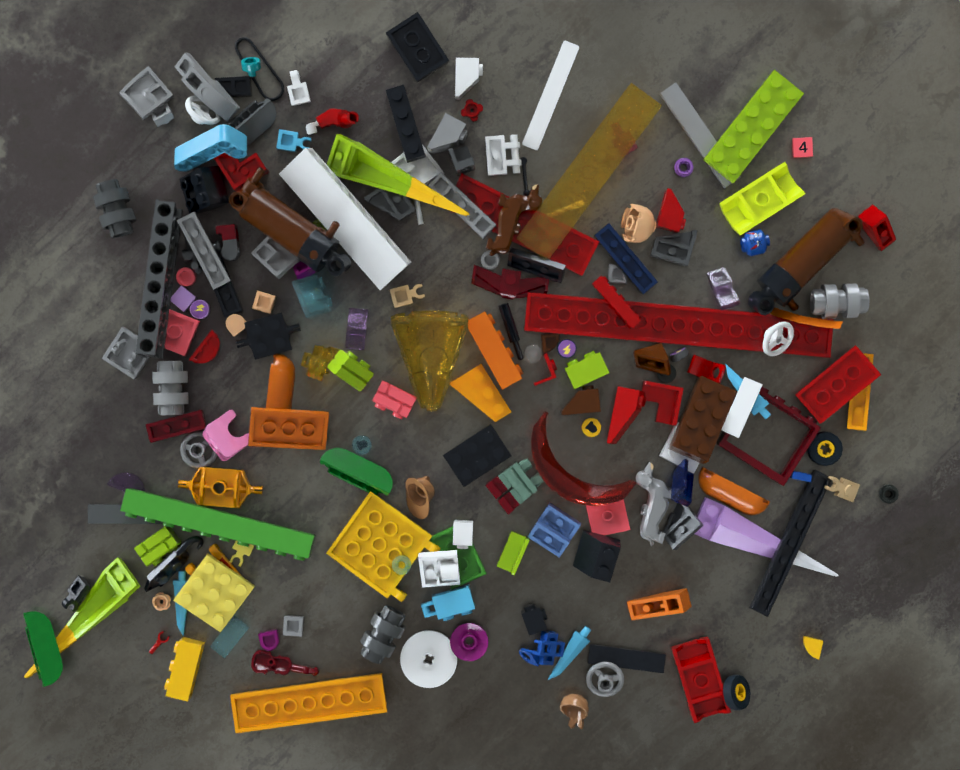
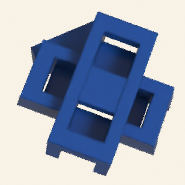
[519,631,565,666]

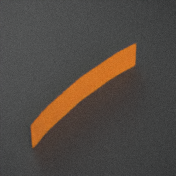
[769,307,843,329]

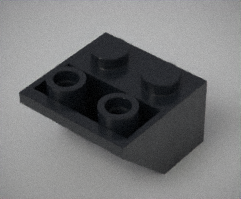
[179,166,229,214]

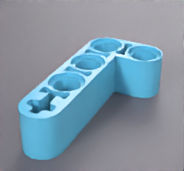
[174,124,247,171]

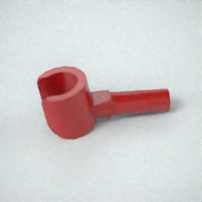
[149,631,170,654]

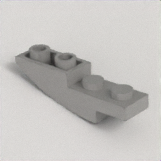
[174,53,240,122]

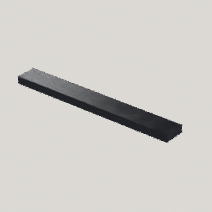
[749,470,831,617]

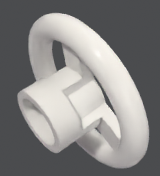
[185,95,221,125]
[763,322,794,356]

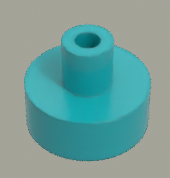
[241,57,261,77]

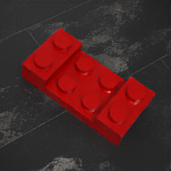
[671,636,731,724]

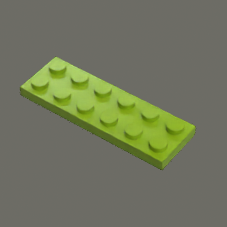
[703,70,804,184]

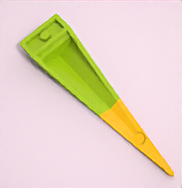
[327,134,470,216]
[24,557,140,678]

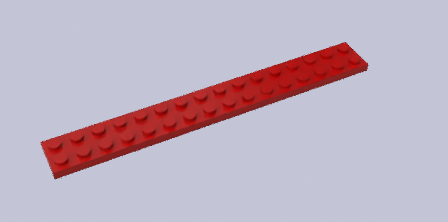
[524,292,834,358]

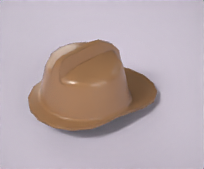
[405,476,435,519]

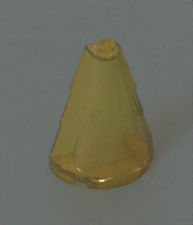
[391,311,469,411]

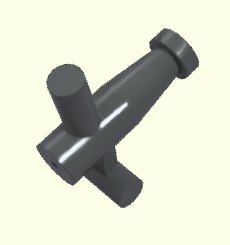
[182,235,222,274]

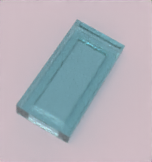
[210,616,249,658]

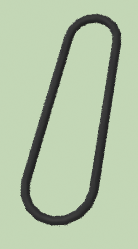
[235,37,284,101]

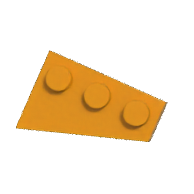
[449,364,511,422]

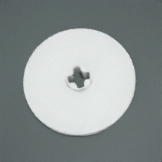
[400,630,457,688]

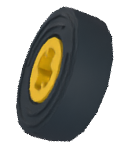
[807,432,843,466]
[723,675,751,710]

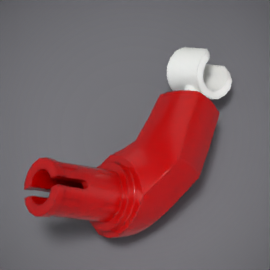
[306,109,359,135]

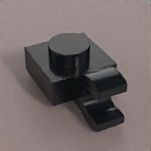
[62,575,91,612]

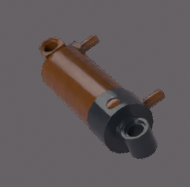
[229,167,351,276]
[748,208,865,315]

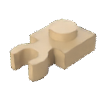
[390,284,425,308]
[824,476,860,502]

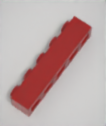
[592,275,642,329]

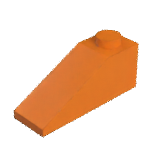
[627,588,692,620]

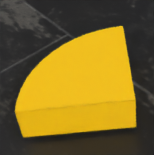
[803,636,823,660]

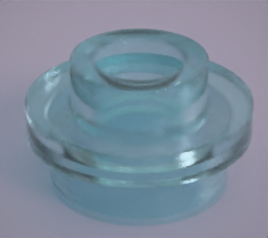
[392,555,411,575]

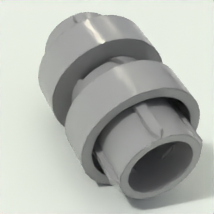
[810,283,870,319]
[152,361,189,415]

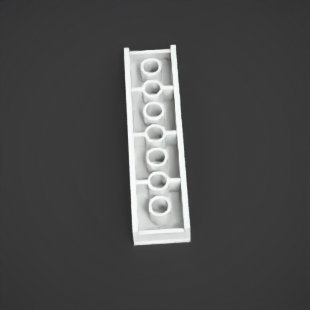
[279,148,412,290]

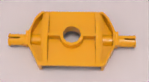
[178,467,263,508]

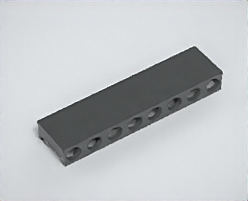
[135,199,183,359]

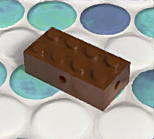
[668,376,737,464]

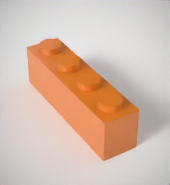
[465,311,523,390]

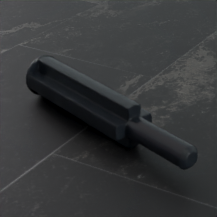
[498,303,524,360]

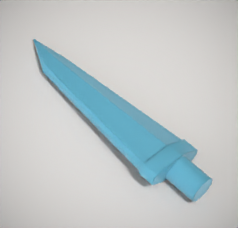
[726,365,771,419]
[173,570,187,637]
[548,626,591,680]

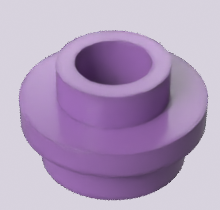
[674,158,694,177]

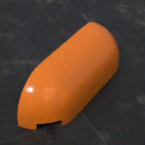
[266,354,295,409]
[698,467,770,515]

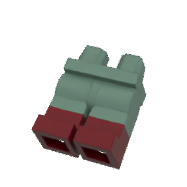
[485,458,544,515]

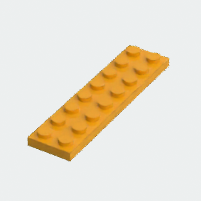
[230,673,388,733]

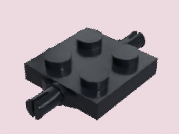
[236,312,301,360]

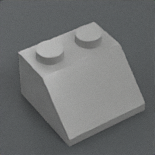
[427,113,468,155]

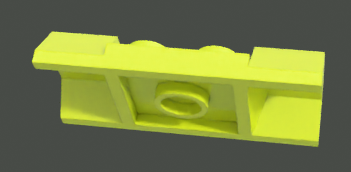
[719,162,805,235]

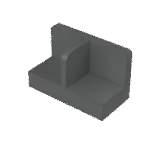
[448,146,475,176]

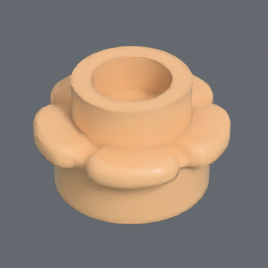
[152,592,171,611]

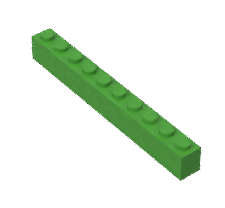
[120,488,316,561]

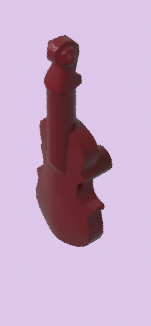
[251,650,319,676]

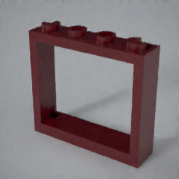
[716,387,821,486]

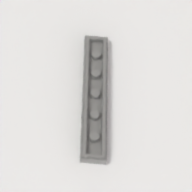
[660,83,741,189]

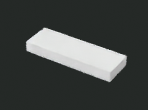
[721,377,763,438]

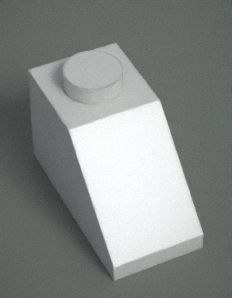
[455,58,483,100]

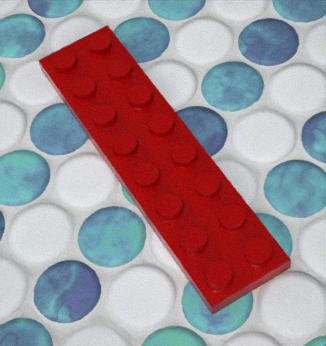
[449,173,599,276]

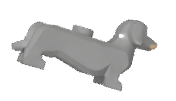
[636,462,677,546]

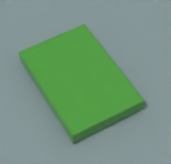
[430,526,487,590]

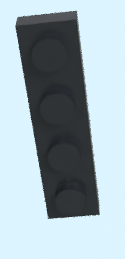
[386,84,426,163]

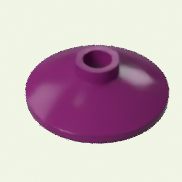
[450,623,488,661]

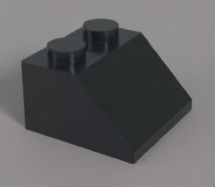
[573,530,621,583]

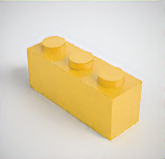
[164,637,205,702]

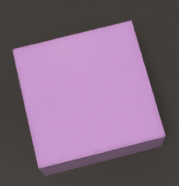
[171,285,197,312]

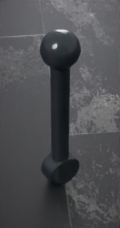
[521,157,530,196]

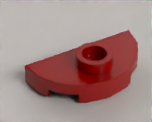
[189,329,220,364]

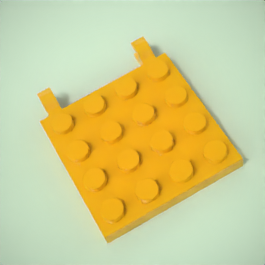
[326,491,441,602]

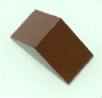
[633,343,671,376]

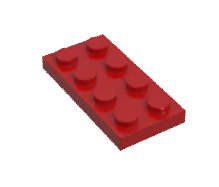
[795,345,881,424]

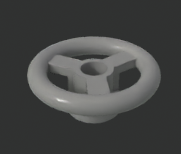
[180,431,217,469]
[586,662,624,697]

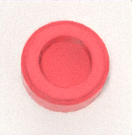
[176,267,196,287]

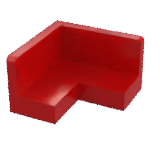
[214,153,269,191]
[641,381,684,426]

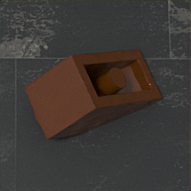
[561,385,601,415]

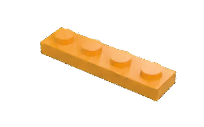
[847,353,874,431]

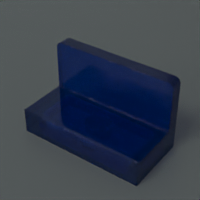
[671,459,694,507]

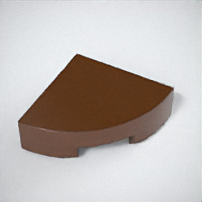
[541,333,560,354]

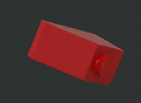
[656,188,686,233]
[857,204,896,251]

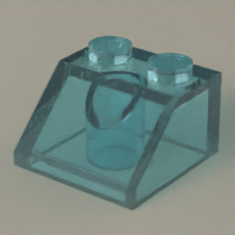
[292,274,333,320]

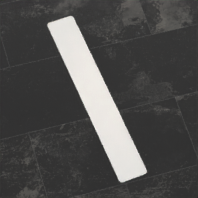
[522,41,579,150]

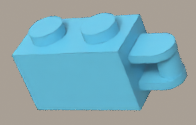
[421,584,475,621]

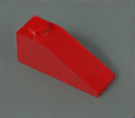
[607,386,646,444]

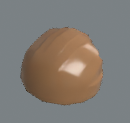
[560,694,589,729]

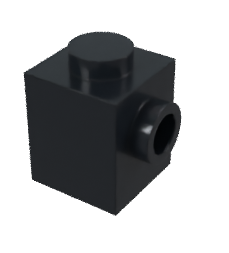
[521,604,548,636]

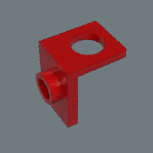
[534,353,557,386]
[687,355,726,384]

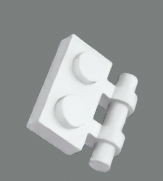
[485,135,522,176]

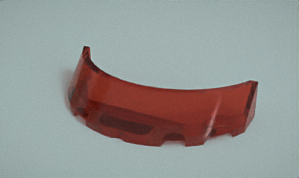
[531,411,636,506]

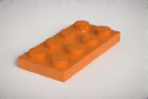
[248,407,329,450]

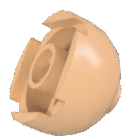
[621,204,656,243]

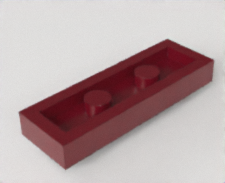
[145,410,207,443]

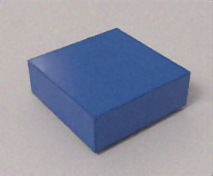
[789,471,812,482]

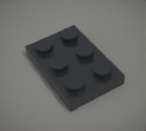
[386,12,449,83]
[443,424,512,487]

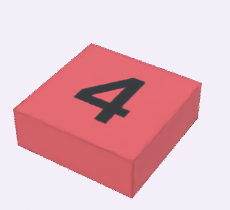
[792,137,813,158]

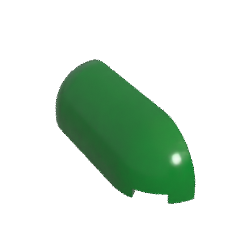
[320,448,393,496]
[23,611,63,687]

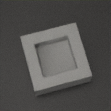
[151,103,174,127]
[283,615,304,637]

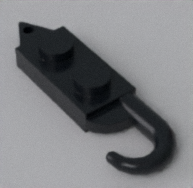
[144,536,204,592]

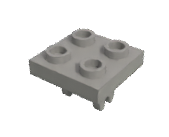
[102,326,150,379]

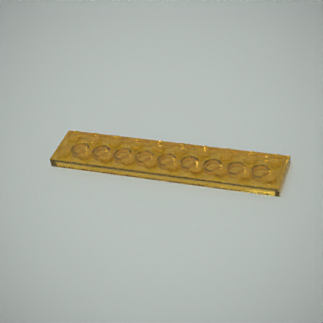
[516,83,662,259]

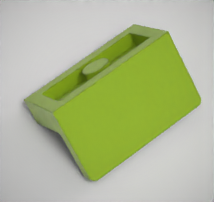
[496,530,530,576]

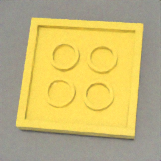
[173,553,255,633]

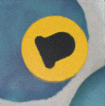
[582,418,601,437]

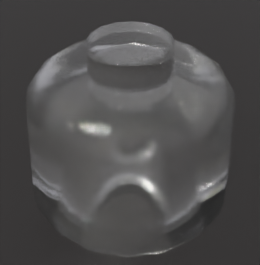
[524,344,543,363]

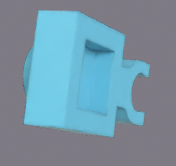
[276,129,312,152]

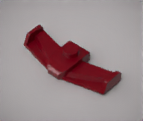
[471,264,549,300]

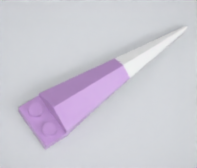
[695,497,838,577]

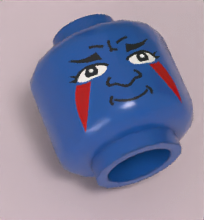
[740,229,770,256]

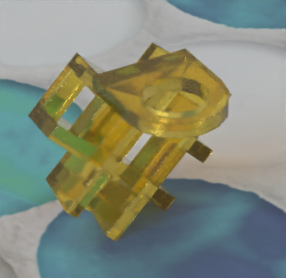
[301,345,340,381]

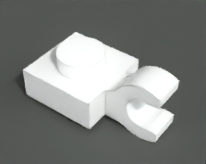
[287,70,311,106]

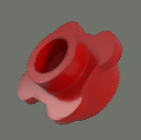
[461,99,483,122]

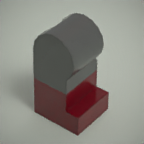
[215,224,240,261]

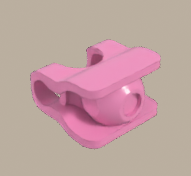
[202,410,249,461]

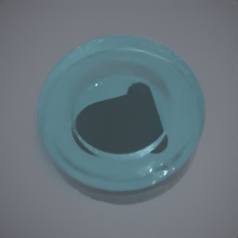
[352,435,372,455]

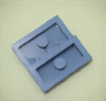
[527,502,581,558]

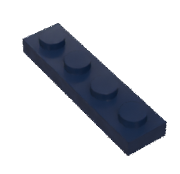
[594,223,658,295]

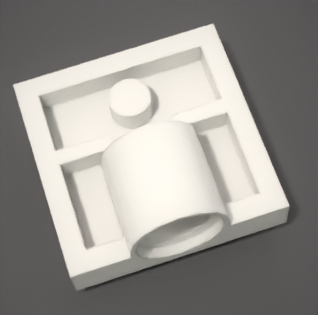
[418,550,460,588]

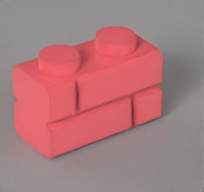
[372,380,417,420]

